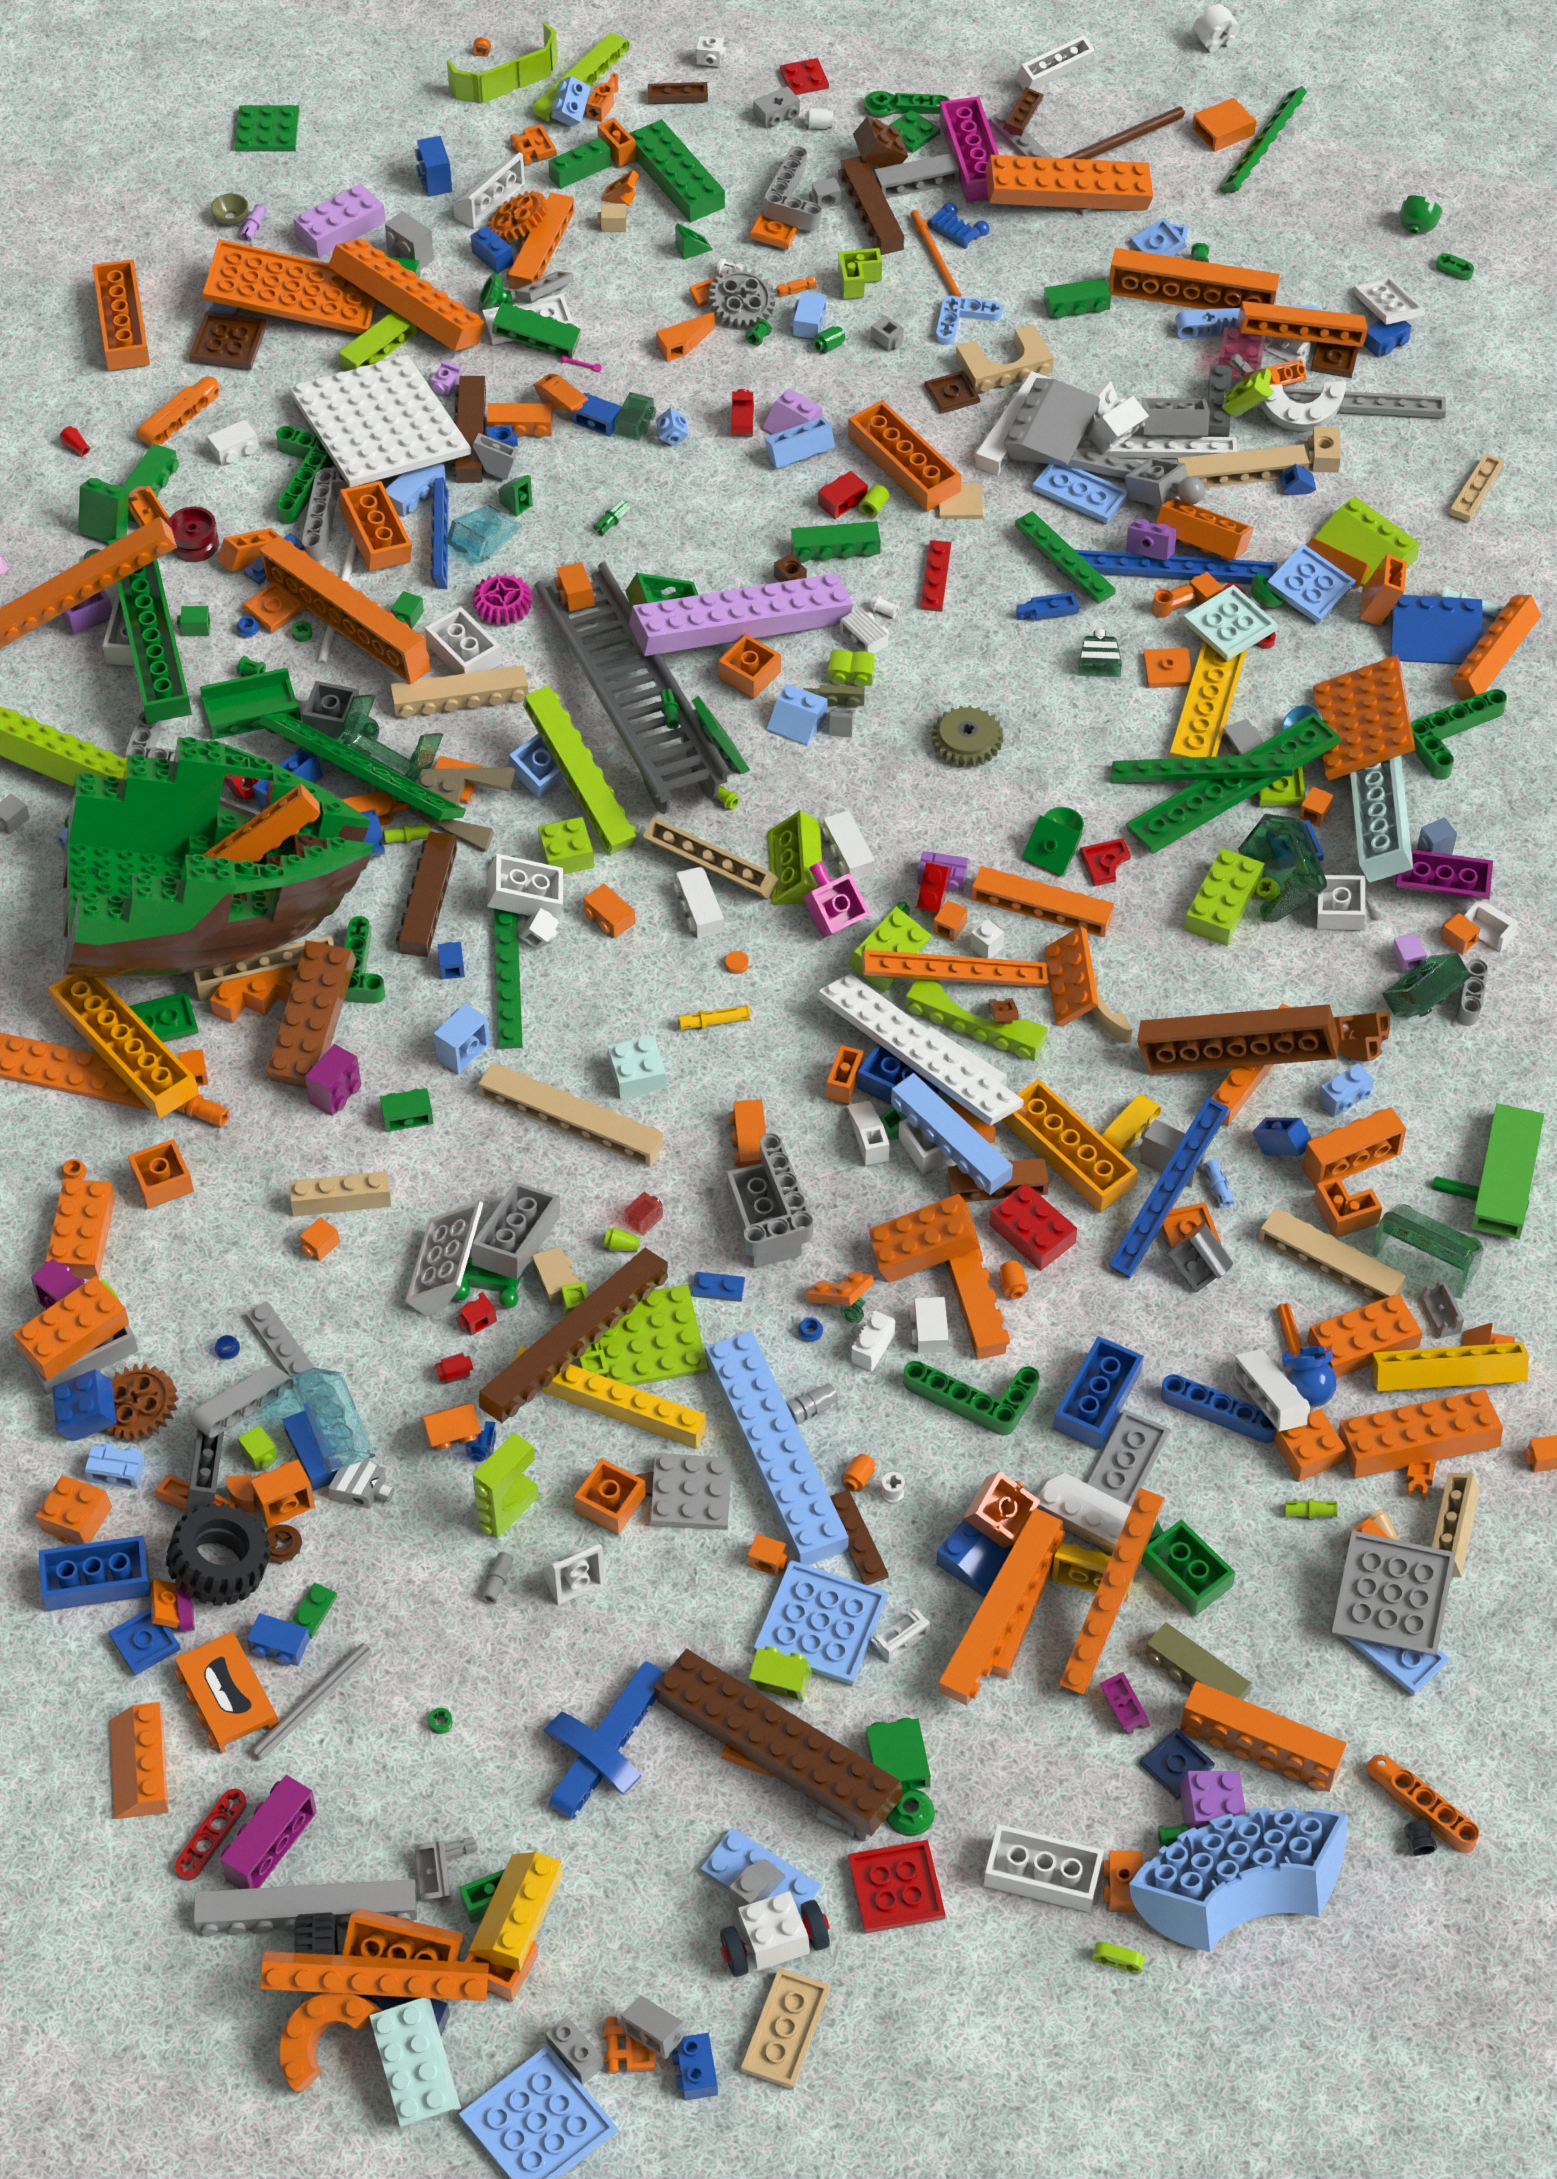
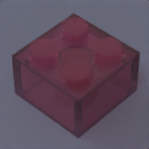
[1218,327,1266,377]

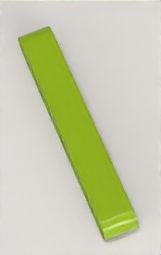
[533,33,630,123]

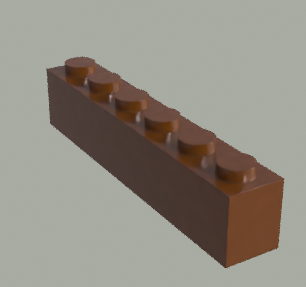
[838,156,904,255]
[452,376,486,483]
[396,831,458,957]

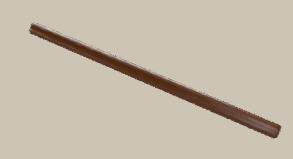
[987,106,1185,196]

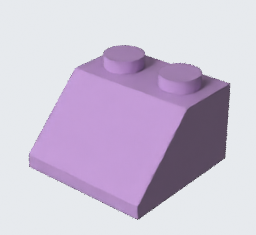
[762,388,822,435]

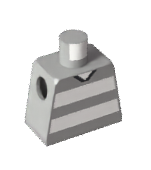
[328,1449,395,1509]

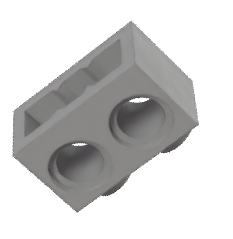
[545,2016,604,2085]

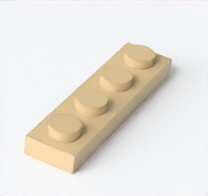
[1449,453,1505,522]

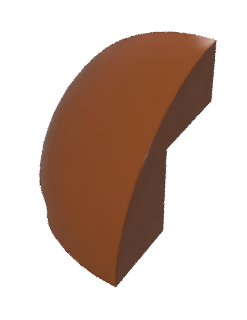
[1333,1011,1390,1061]

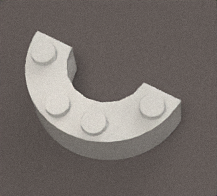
[1260,381,1346,432]

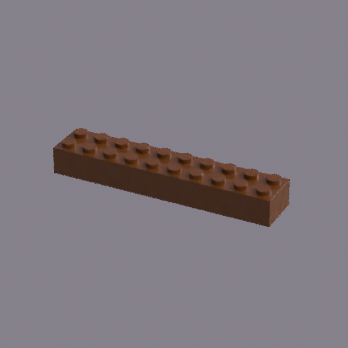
[654,1648,903,1837]

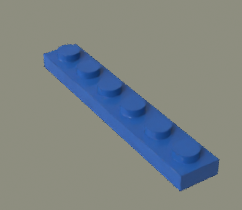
[430,477,449,589]

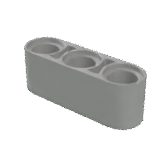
[1456,959,1488,1026]

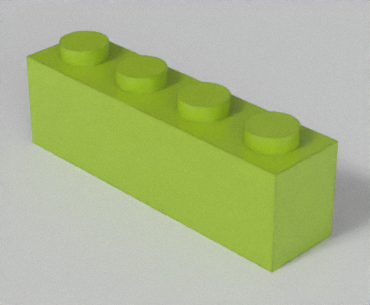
[338,311,417,371]

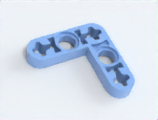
[936,296,1002,345]

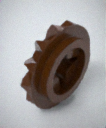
[264,1524,303,1564]

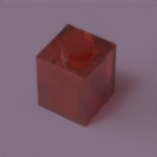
[625,1191,663,1236]

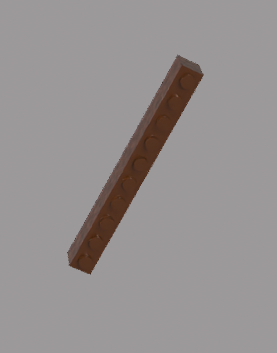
[479,1247,668,1423]

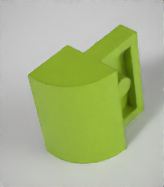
[1222,367,1274,417]

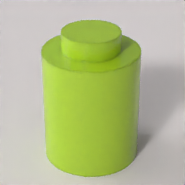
[858,485,890,518]

